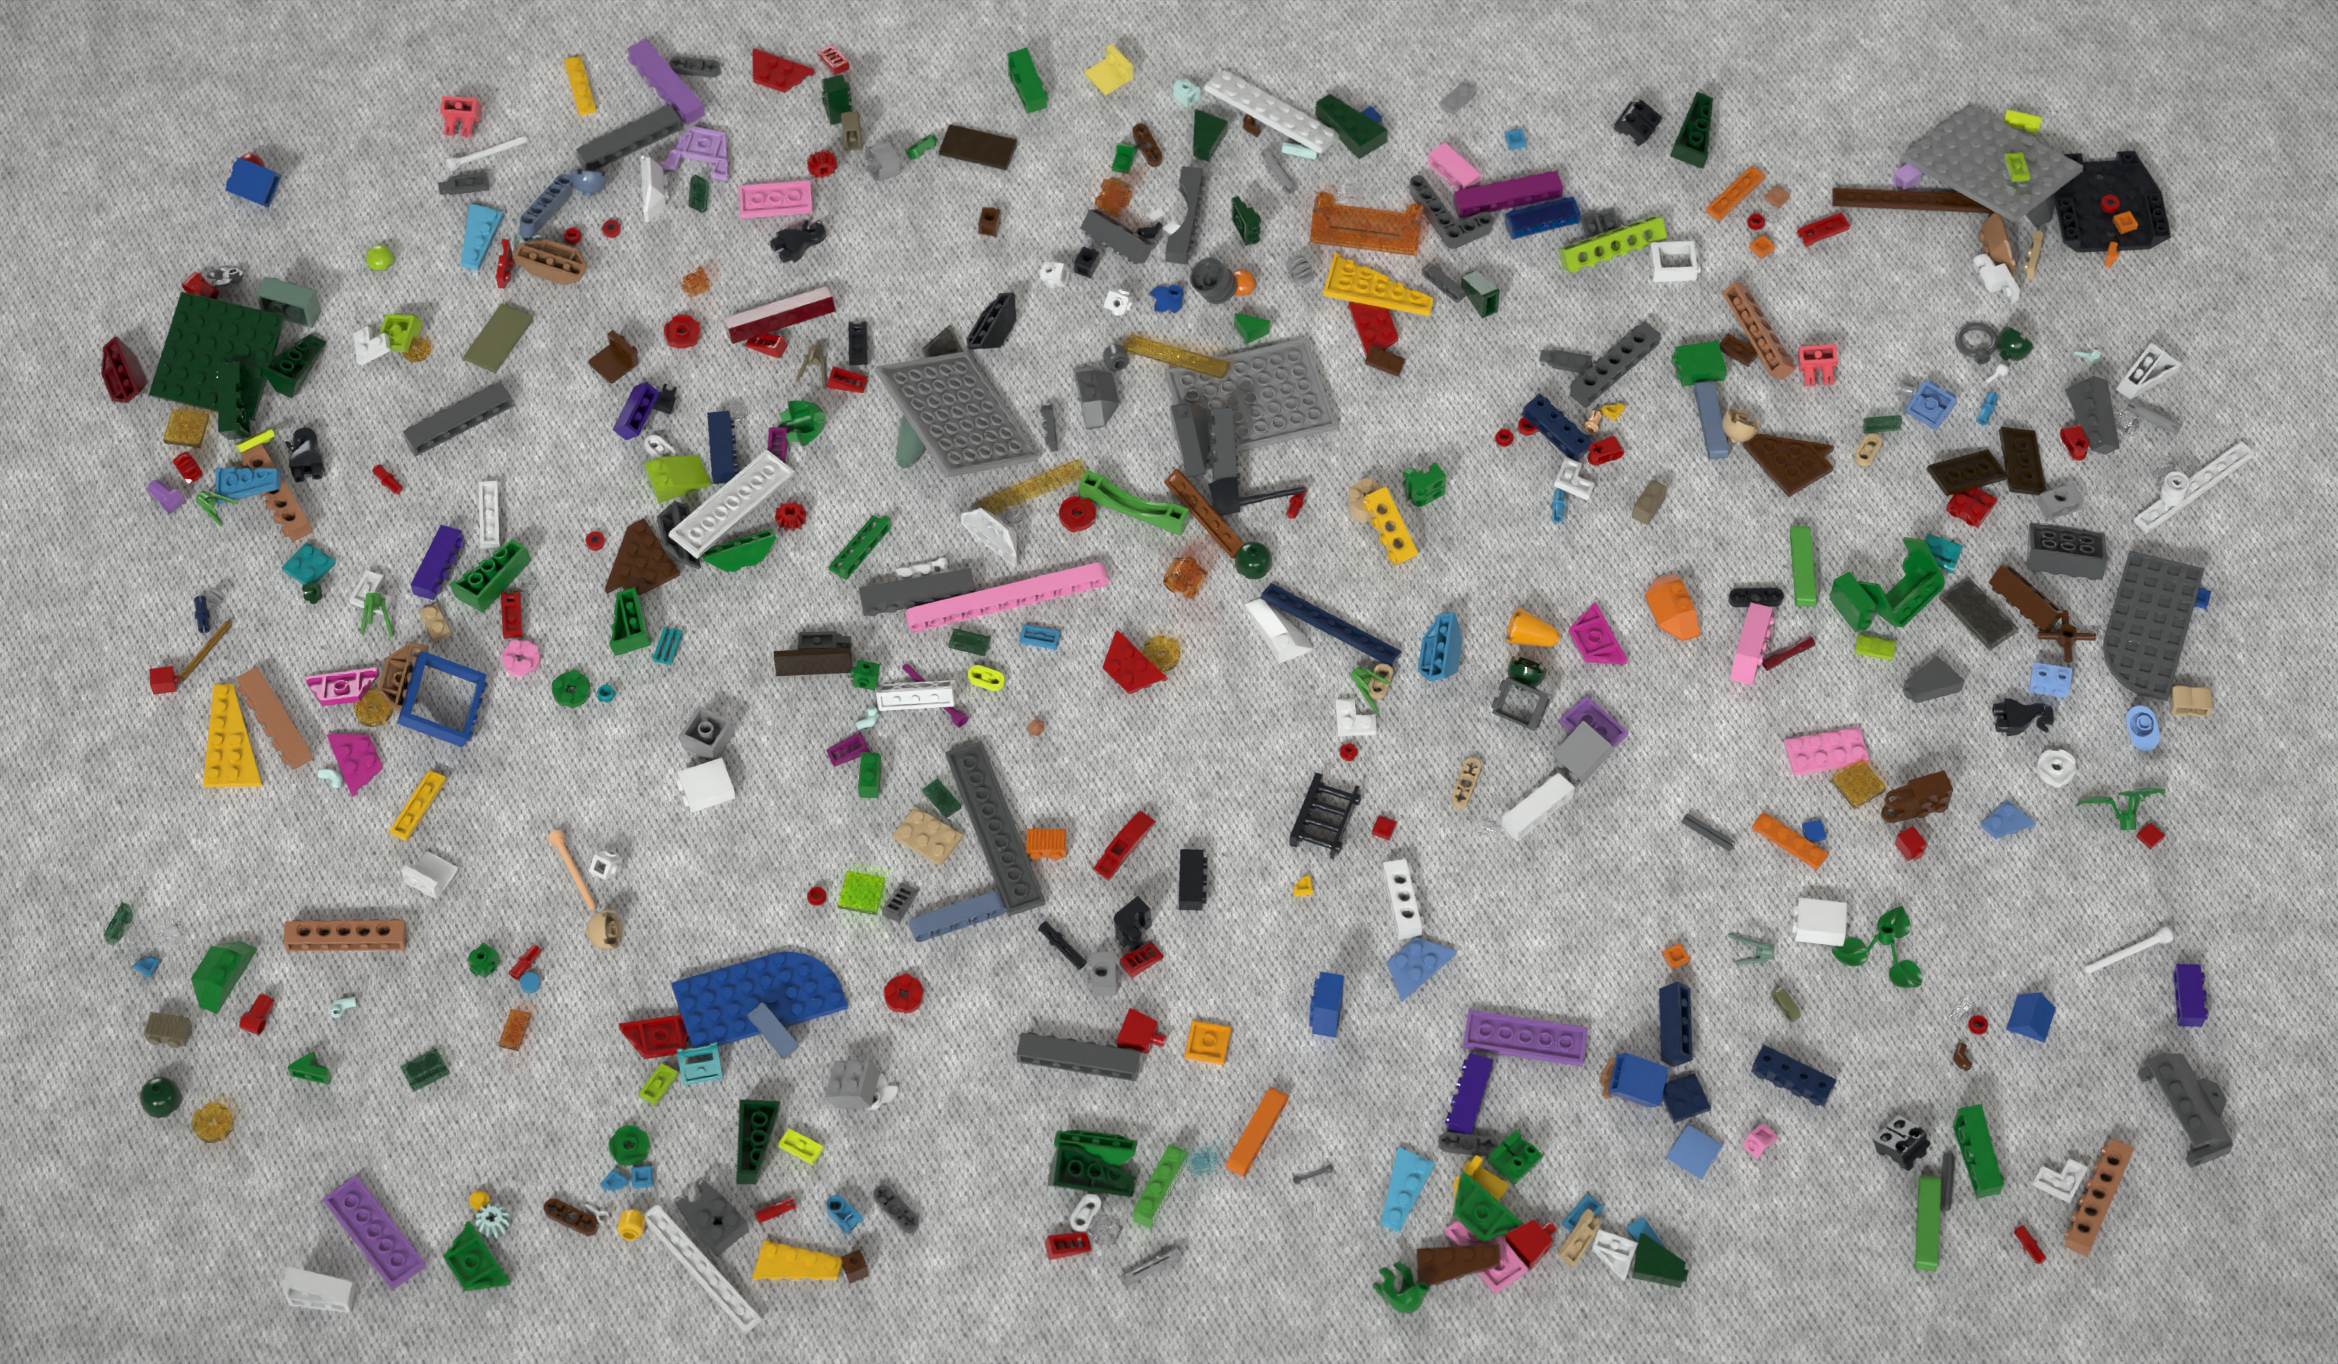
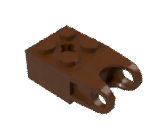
[1881,770,1954,823]

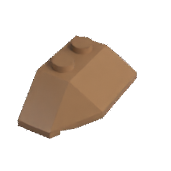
[1978,211,2016,275]
[513,238,587,285]
[377,642,429,713]

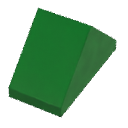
[1234,313,1270,344]

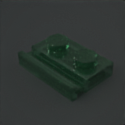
[400,1048,450,1092]

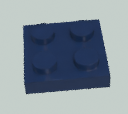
[1663,1073,1711,1123]

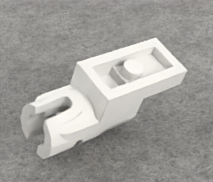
[1972,254,2021,303]

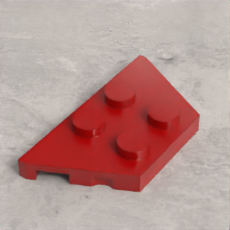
[752,48,815,93]
[1348,303,1398,357]
[1102,630,1168,694]
[619,1015,689,1059]

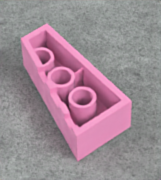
[1730,603,1775,685]

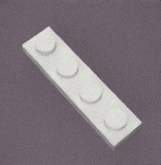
[478,481,500,549]

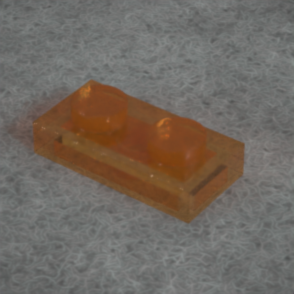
[498,1009,531,1052]

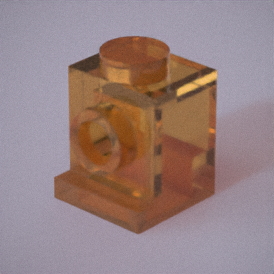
[680,267,710,298]

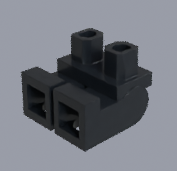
[1613,99,1663,147]
[1114,896,1152,951]
[1872,1115,1931,1171]

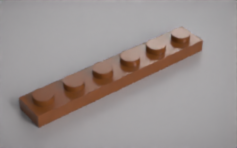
[1164,469,1245,559]

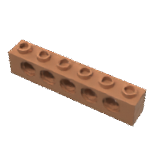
[1722,282,1796,380]
[241,443,313,542]
[283,919,407,951]
[2063,1138,2134,1257]

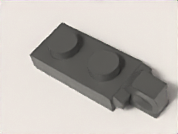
[438,172,489,195]
[1539,350,1592,374]
[1041,403,1058,452]
[798,631,852,650]

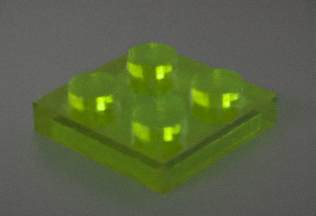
[838,871,886,915]

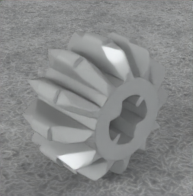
[1286,254,1313,286]

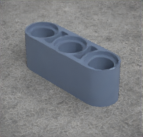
[747,1002,800,1060]

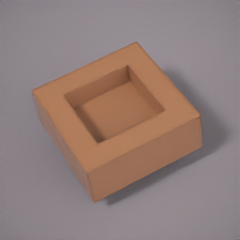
[1765,185,1791,209]

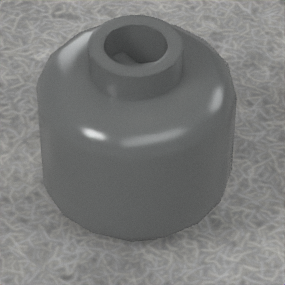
[1103,344,1129,371]

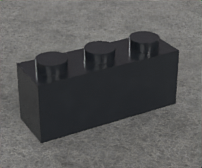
[1179,849,1208,911]

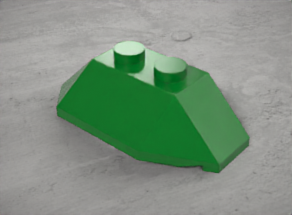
[701,529,776,572]
[191,941,257,1014]
[1054,1130,1138,1167]

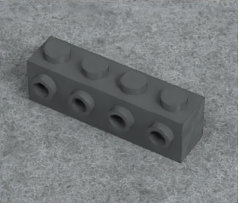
[1080,209,1154,265]

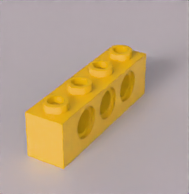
[1362,486,1419,566]

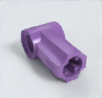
[147,479,185,514]

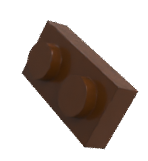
[1719,333,1758,367]
[1364,345,1405,376]

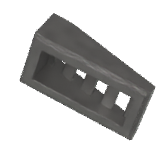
[882,882,919,923]

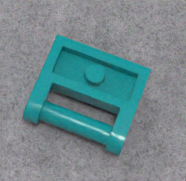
[1925,533,1963,574]
[677,1042,723,1086]

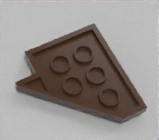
[1743,434,1834,497]
[605,518,680,595]

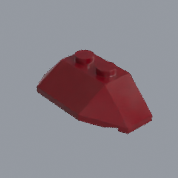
[101,336,148,403]

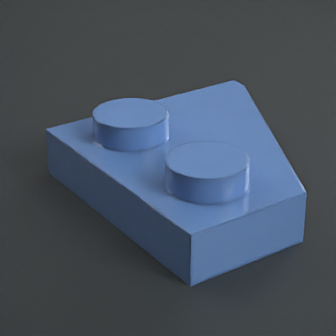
[1981,800,2036,839]

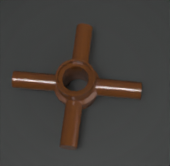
[2037,610,2096,663]

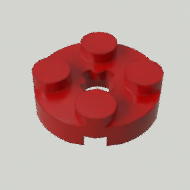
[664,314,701,348]
[1058,496,1096,533]
[884,974,924,1014]

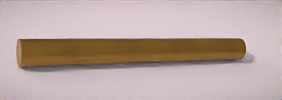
[179,621,232,681]

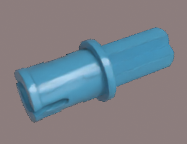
[1976,391,1999,425]
[1551,488,1566,523]

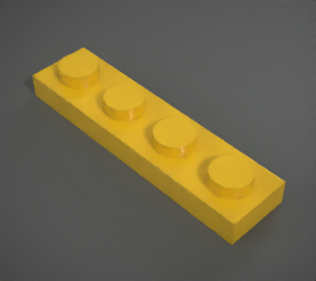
[563,55,596,116]
[389,770,447,842]

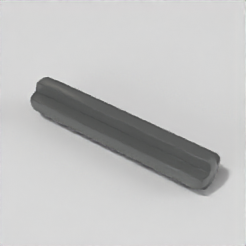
[1682,814,1735,851]
[1940,1153,1955,1211]

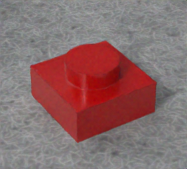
[1371,815,1397,841]

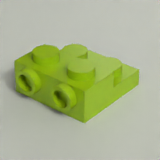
[379,313,423,352]

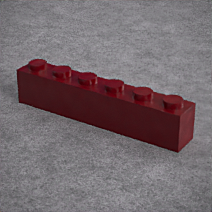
[723,286,836,344]

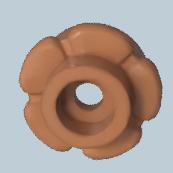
[1027,718,1045,736]

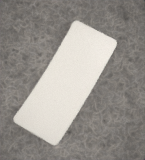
[1149,208,1180,234]

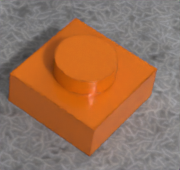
[2112,211,2138,234]
[1749,235,1775,259]
[2104,242,2119,267]
[1662,943,1690,971]

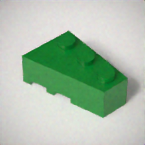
[1007,47,1049,114]
[609,587,652,656]

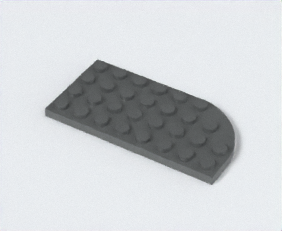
[2103,550,2205,701]

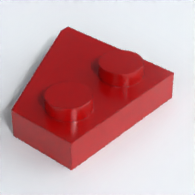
[496,239,515,289]

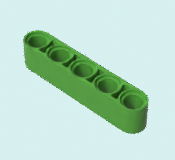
[1790,526,1816,607]
[1915,1175,1941,1271]

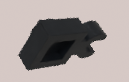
[653,384,677,415]

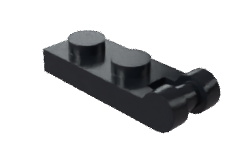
[848,321,868,366]

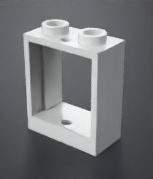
[1649,241,1700,282]

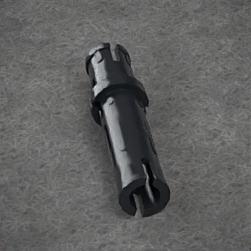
[1038,921,1087,970]

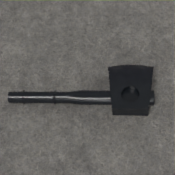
[1208,478,1305,516]

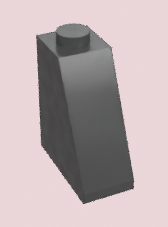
[1902,656,1965,703]

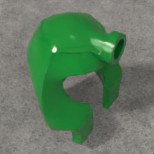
[778,400,826,447]
[1373,1261,1429,1314]

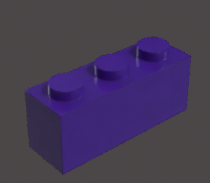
[612,382,660,440]
[2173,964,2208,1027]

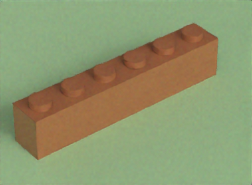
[236,667,313,770]

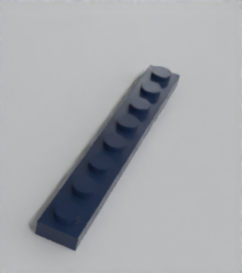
[1261,583,1402,667]

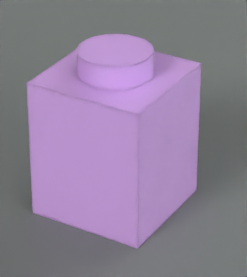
[1892,163,1922,191]

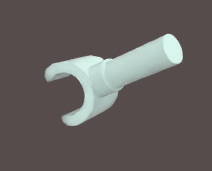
[2074,350,2101,364]

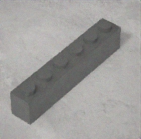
[576,105,682,170]
[402,381,513,457]
[859,568,975,616]
[1016,1032,1140,1082]

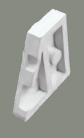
[1592,1229,1638,1281]

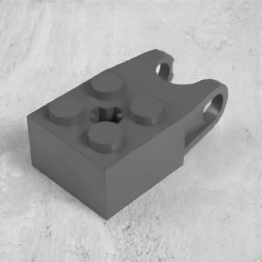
[674,1179,749,1257]

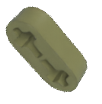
[1771,986,1801,1022]

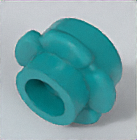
[597,685,616,703]

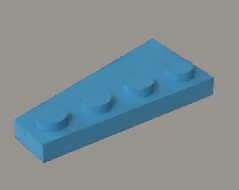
[215,467,281,504]

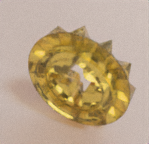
[402,336,431,362]

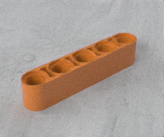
[1225,1087,1289,1177]

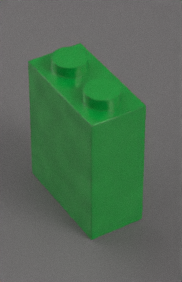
[1671,341,1727,387]
[1829,571,1876,633]

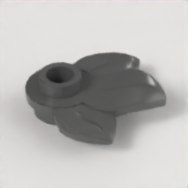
[207,266,243,288]

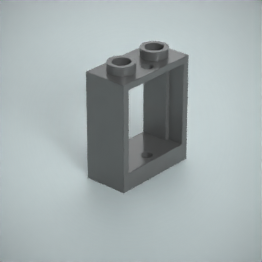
[1491,677,1552,731]

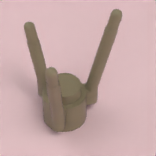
[795,345,826,389]

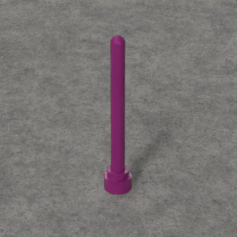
[902,664,969,728]

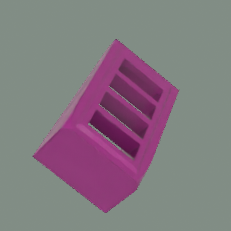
[767,427,789,464]
[826,732,871,767]

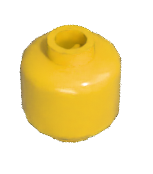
[617,1209,645,1241]

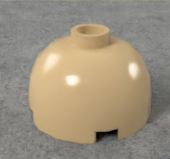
[1722,409,1760,443]
[586,909,623,950]

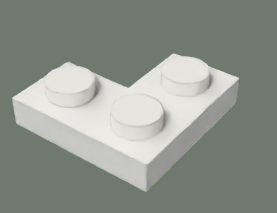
[353,326,391,365]
[1553,457,1595,500]
[349,570,393,615]
[1335,699,1377,736]
[2033,1158,2088,1203]

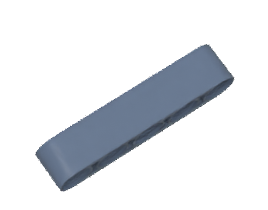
[519,174,572,238]
[1694,381,1728,459]
[909,891,1006,942]

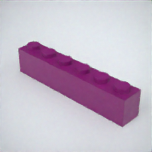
[1453,171,1563,219]

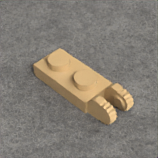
[2024,230,2044,280]
[1557,1209,1602,1268]

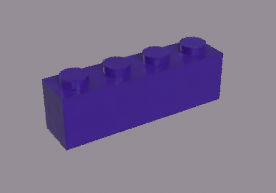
[411,525,465,600]
[1445,1053,1493,1134]

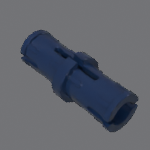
[194,596,210,633]

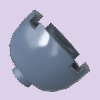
[571,169,607,196]

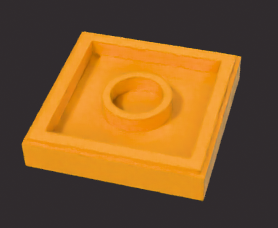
[1184,1020,1232,1065]

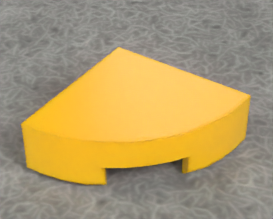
[1600,403,1626,421]
[1293,875,1313,897]

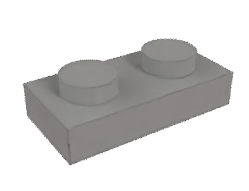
[1440,82,1476,115]

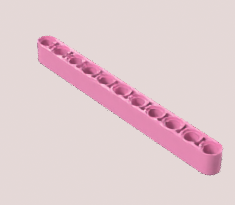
[905,562,1109,632]

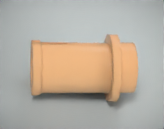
[1584,410,1602,434]

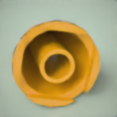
[1505,606,1560,647]

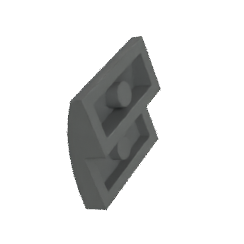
[1579,208,1621,243]

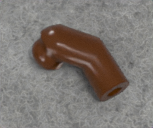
[1243,113,1261,137]
[1953,1042,1972,1071]

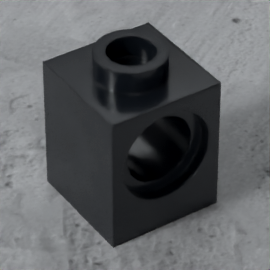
[1074,247,1100,279]

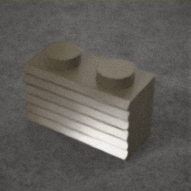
[841,111,862,151]
[1632,480,1667,525]
[143,1012,192,1048]

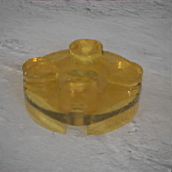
[1143,635,1181,672]
[354,690,393,727]
[191,1103,234,1143]

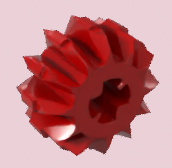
[807,149,838,179]
[173,451,202,484]
[775,500,807,532]

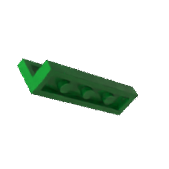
[828,515,891,580]

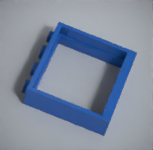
[397,651,487,747]

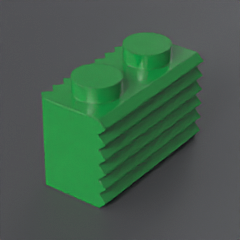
[858,753,882,798]

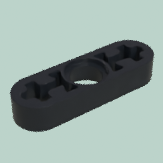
[1728,588,1784,608]

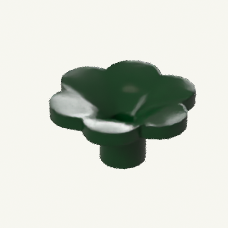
[302,580,323,604]

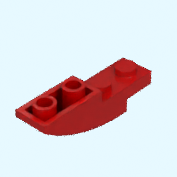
[1093,810,1156,881]

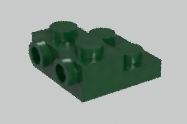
[1231,196,1261,246]

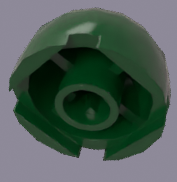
[1996,326,2034,361]
[1235,541,1272,579]
[1507,656,1547,691]
[140,1077,182,1118]

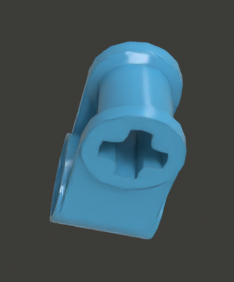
[826,1195,864,1235]

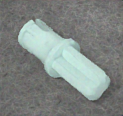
[1282,143,1317,160]

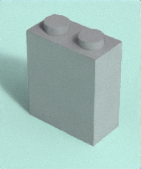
[1552,721,1614,783]

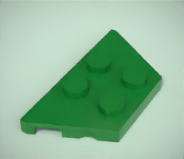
[1452,1172,1524,1243]
[443,1221,510,1291]

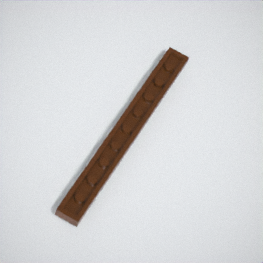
[1832,188,1993,213]

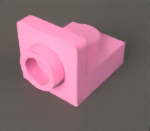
[1743,1124,1779,1159]

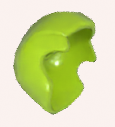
[365,245,395,271]

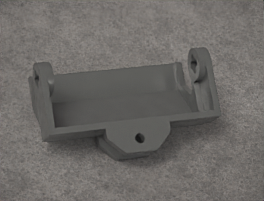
[2137,1053,2233,1168]

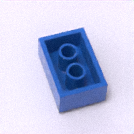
[1309,971,1344,1038]

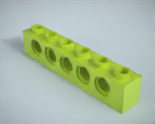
[1558,215,1668,273]

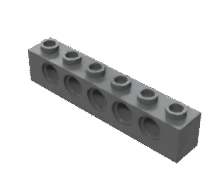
[1570,321,1661,408]

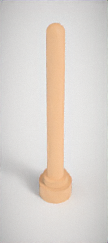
[548,830,596,910]

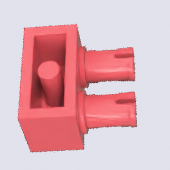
[440,96,482,137]
[1797,344,1838,387]

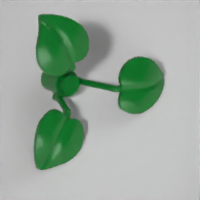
[2077,788,2166,830]
[1832,906,1923,988]

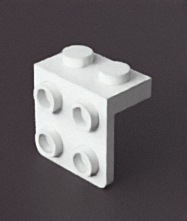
[401,852,458,900]

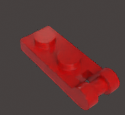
[1796,212,1850,247]
[501,590,523,639]

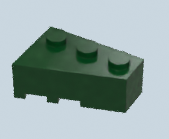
[821,74,853,126]

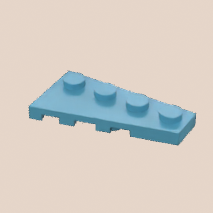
[461,203,504,271]
[1381,1147,1435,1233]

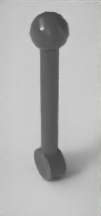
[1293,1165,1334,1184]

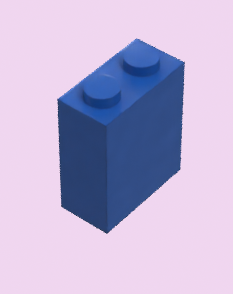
[225,157,282,208]
[1608,1053,1668,1108]

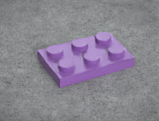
[1559,696,1628,748]

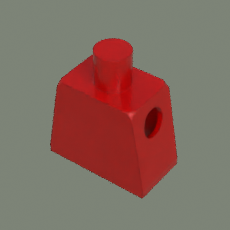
[1117,1008,1167,1054]
[1505,1220,1556,1270]

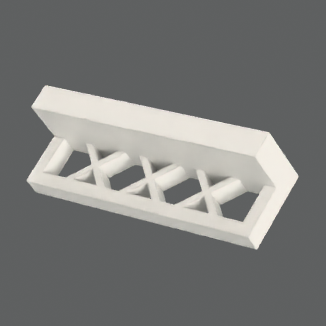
[876,680,956,711]

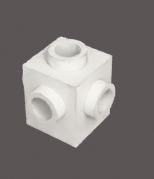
[1040,261,1070,288]
[1104,288,1135,316]
[589,849,623,880]

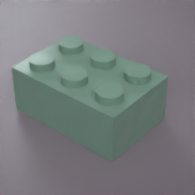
[256,277,321,328]

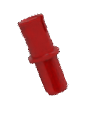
[372,464,403,495]
[1286,485,1308,519]
[508,945,542,981]
[755,1197,796,1223]
[2013,1225,2046,1264]

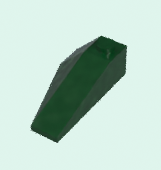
[262,334,326,399]
[1047,1145,1135,1197]

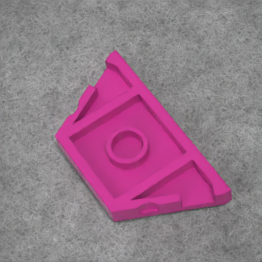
[1568,602,1627,665]
[305,667,380,706]
[327,734,383,797]

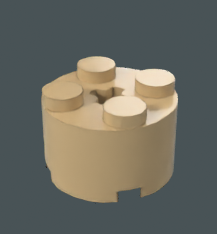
[1348,478,1384,523]

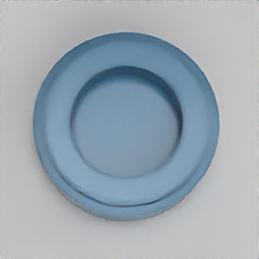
[520,972,541,993]

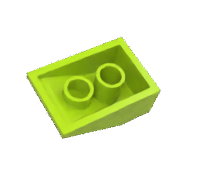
[644,455,711,504]

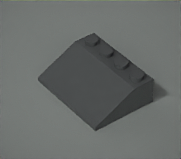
[2026,523,2107,580]

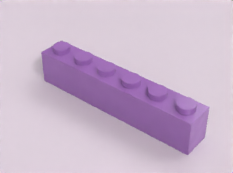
[627,39,705,125]

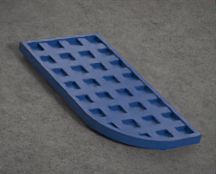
[671,952,848,1048]

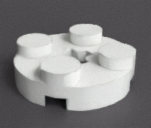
[2036,749,2076,788]

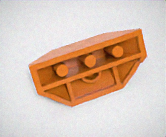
[1644,574,1700,641]

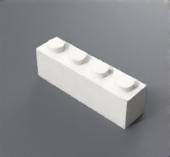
[1501,772,1575,842]

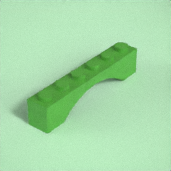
[1079,470,1189,536]

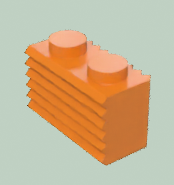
[1026,828,1067,860]

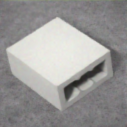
[676,758,735,813]
[1792,898,1847,946]

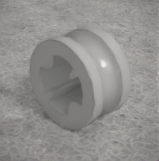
[205,587,225,605]

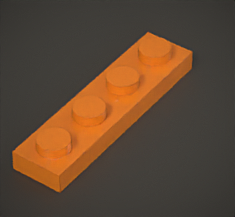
[1706,166,1765,222]
[1752,812,1829,870]

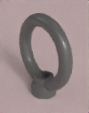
[1955,323,1998,365]

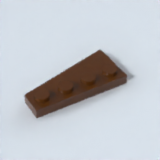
[1417,1244,1501,1287]

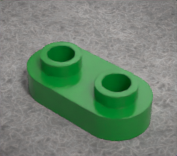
[905,133,938,159]

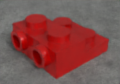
[1946,488,1998,529]

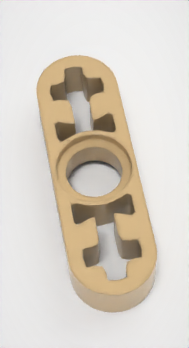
[1451,758,1481,809]

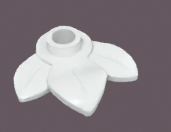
[867,1074,898,1110]

